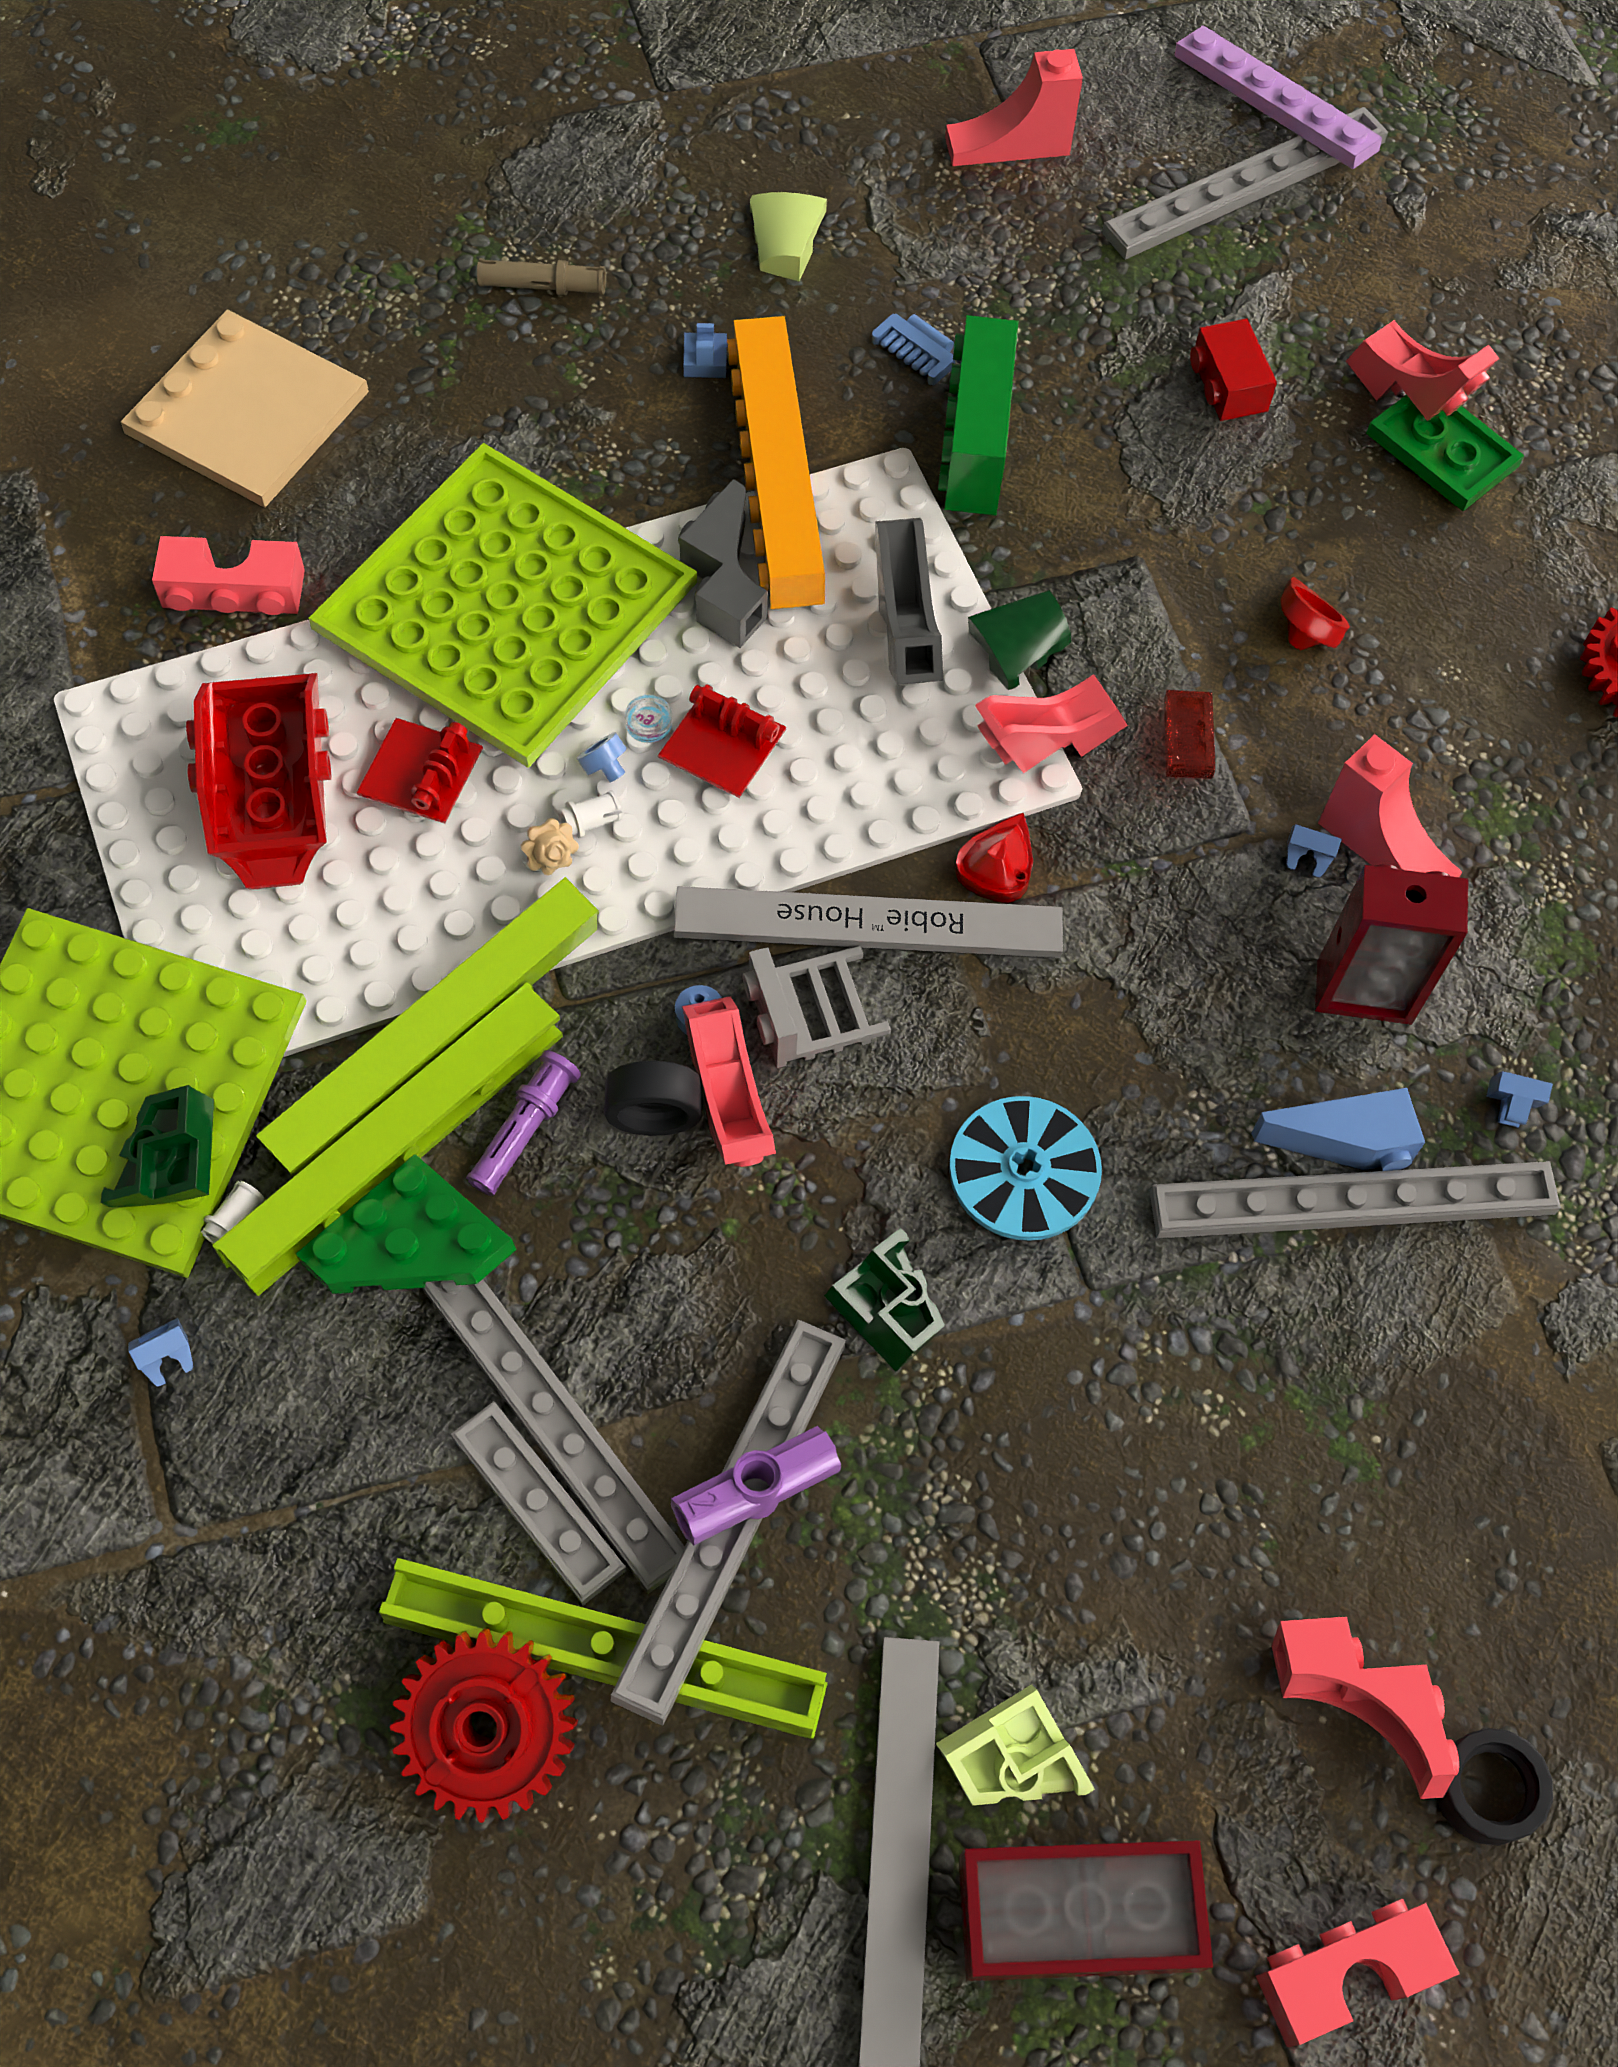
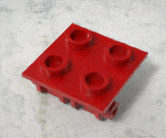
[658,684,786,798]
[357,718,483,824]

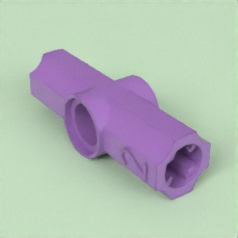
[671,1426,841,1546]

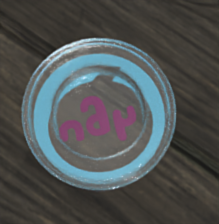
[625,695,672,743]

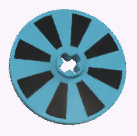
[949,1096,1102,1241]

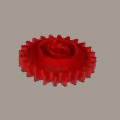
[390,1628,578,1823]

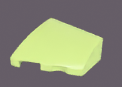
[750,192,827,281]
[936,1684,1095,1805]

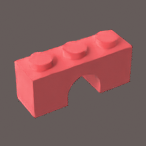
[152,536,305,615]
[1256,1899,1459,2047]

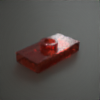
[1164,690,1216,779]

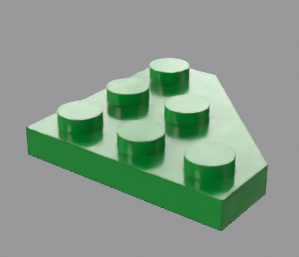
[295,1154,517,1294]

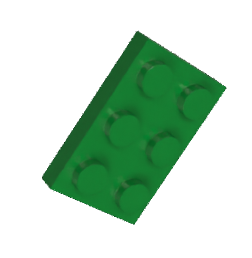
[1366,394,1524,511]

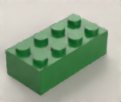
[938,315,1019,515]

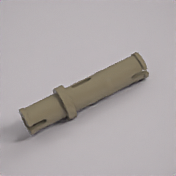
[477,258,606,295]

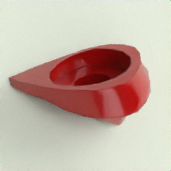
[1281,576,1350,650]
[955,813,1033,903]

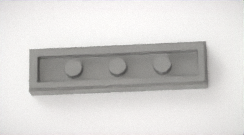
[451,1401,626,1606]

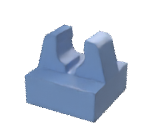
[683,323,727,378]
[1286,824,1342,877]
[1486,1071,1553,1128]
[128,1318,193,1386]

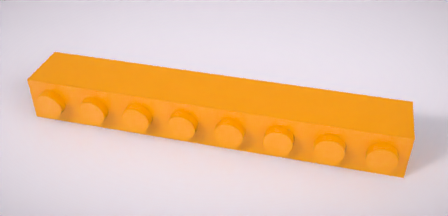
[727,316,825,609]

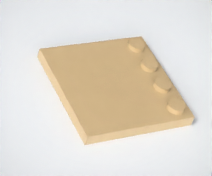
[121,309,369,508]

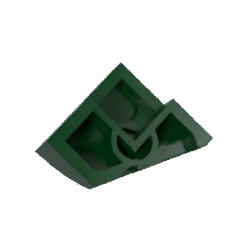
[968,590,1071,690]
[101,1085,214,1207]
[824,1228,945,1372]

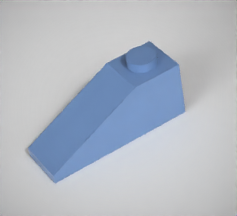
[1252,1088,1425,1171]

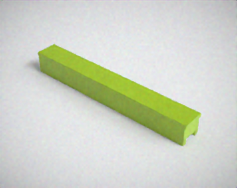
[256,877,599,1177]
[212,982,563,1296]
[379,1558,828,1740]

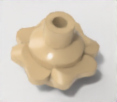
[521,818,579,875]

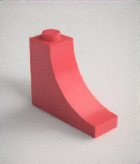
[945,49,1083,166]
[1318,734,1462,877]

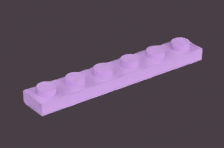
[1175,26,1382,169]

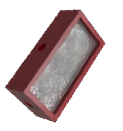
[1315,864,1468,1025]
[958,1840,1213,1981]

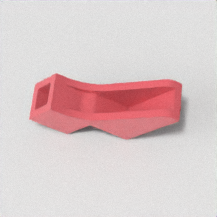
[975,674,1128,773]

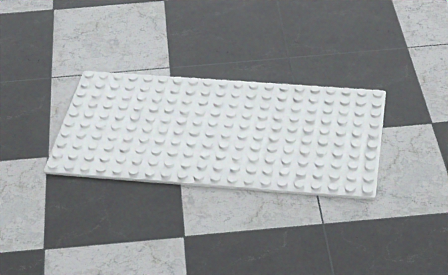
[54,448,1082,1057]

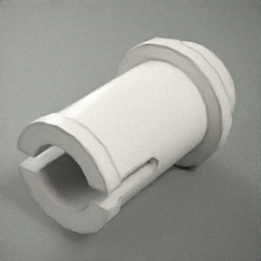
[558,791,623,838]
[201,1181,265,1244]

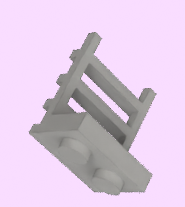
[742,946,891,1068]

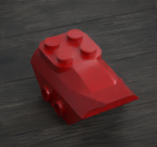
[186,673,332,889]

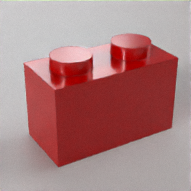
[1190,318,1277,421]

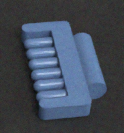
[872,314,955,385]

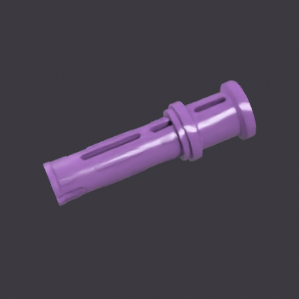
[466,1050,581,1196]

